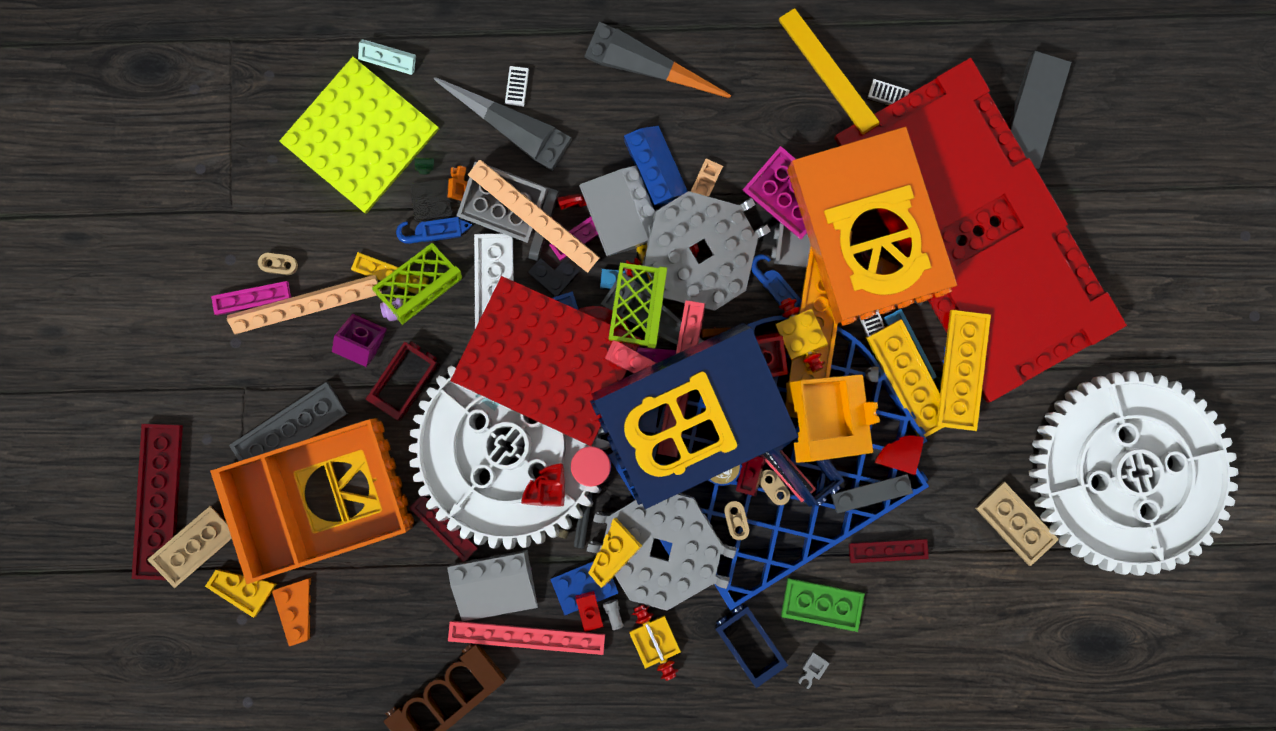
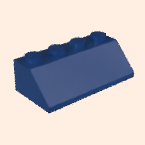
[624,126,688,209]

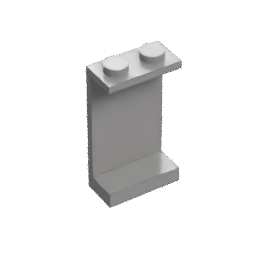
[771,223,810,268]

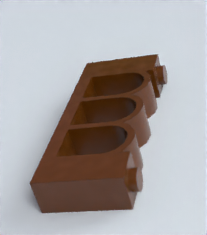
[383,643,507,731]

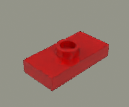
[575,591,603,632]

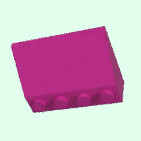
[743,146,807,240]

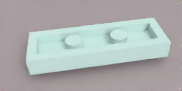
[358,39,416,75]

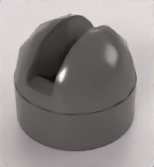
[865,367,879,382]

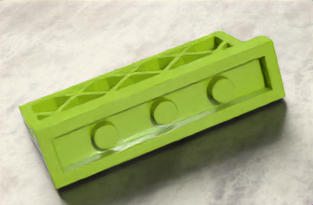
[372,243,462,325]
[609,263,667,348]

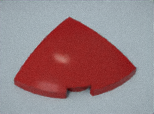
[557,194,587,210]
[875,436,924,475]
[521,463,565,507]

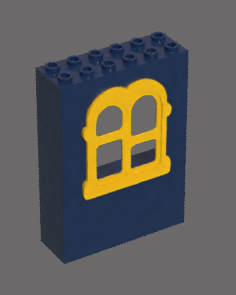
[590,323,799,509]

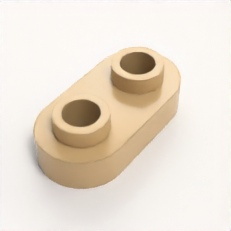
[258,253,298,275]
[759,470,790,505]
[724,501,749,540]

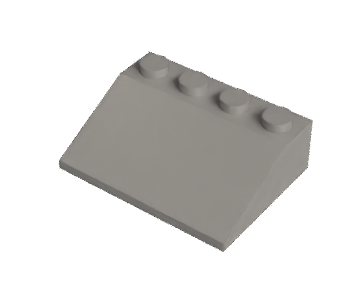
[457,162,550,243]
[579,165,655,256]
[447,550,538,622]

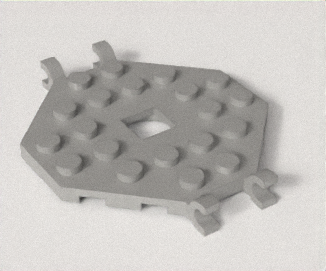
[631,191,770,311]
[587,493,737,610]

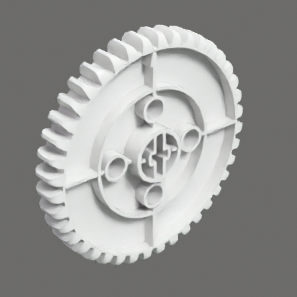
[409,365,611,549]
[1029,371,1238,576]

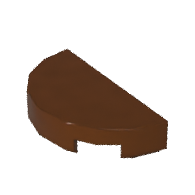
[700,327,731,337]

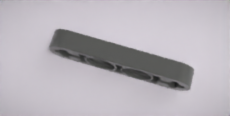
[528,188,559,261]

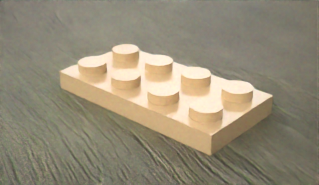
[975,482,1059,566]
[147,506,232,588]

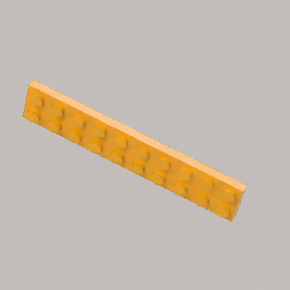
[785,231,852,418]

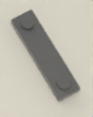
[831,474,913,514]

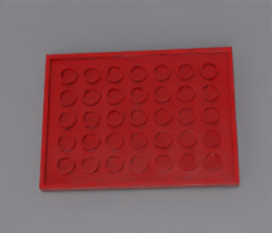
[450,276,642,446]

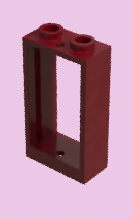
[366,341,439,421]

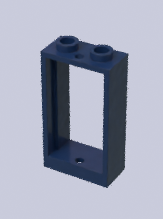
[768,425,844,506]
[714,604,788,688]

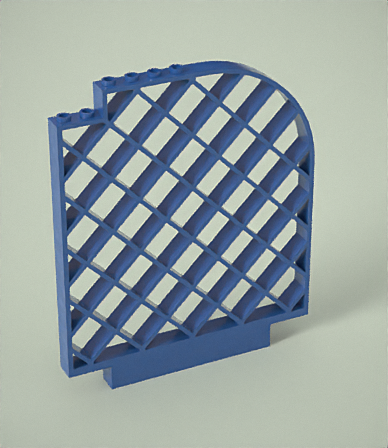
[608,316,929,611]

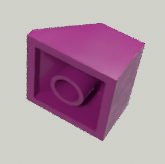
[332,314,387,367]

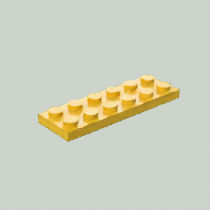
[936,310,991,431]
[866,319,944,437]

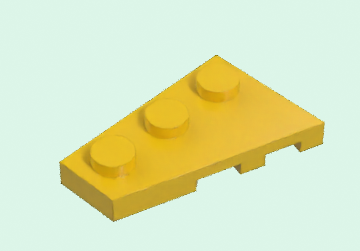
[588,518,642,588]
[205,569,277,618]

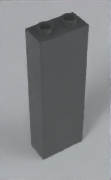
[1008,51,1072,170]

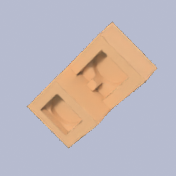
[691,159,723,197]

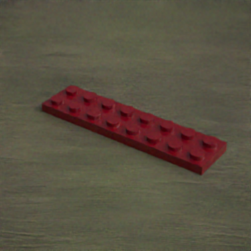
[132,424,183,580]

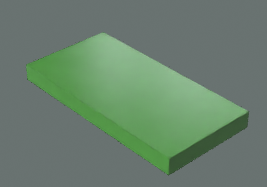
[781,578,865,632]

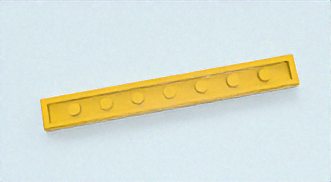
[779,8,879,135]

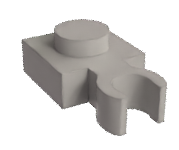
[798,652,830,689]

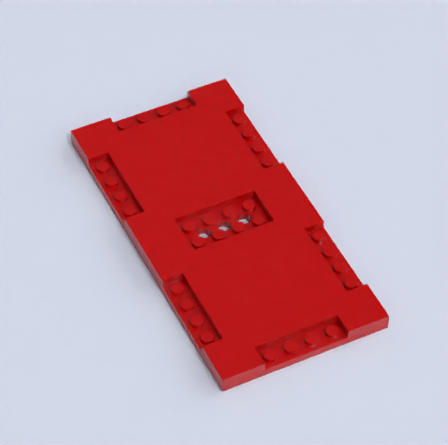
[834,58,1127,402]

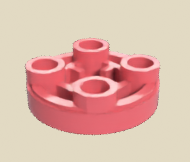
[571,446,611,487]

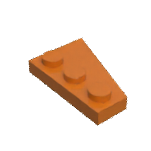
[272,578,311,647]

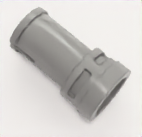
[603,599,624,630]

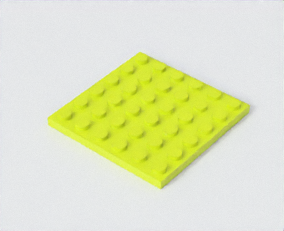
[279,57,439,214]

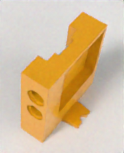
[786,375,880,463]

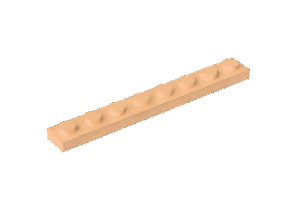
[468,160,600,273]
[227,275,382,334]

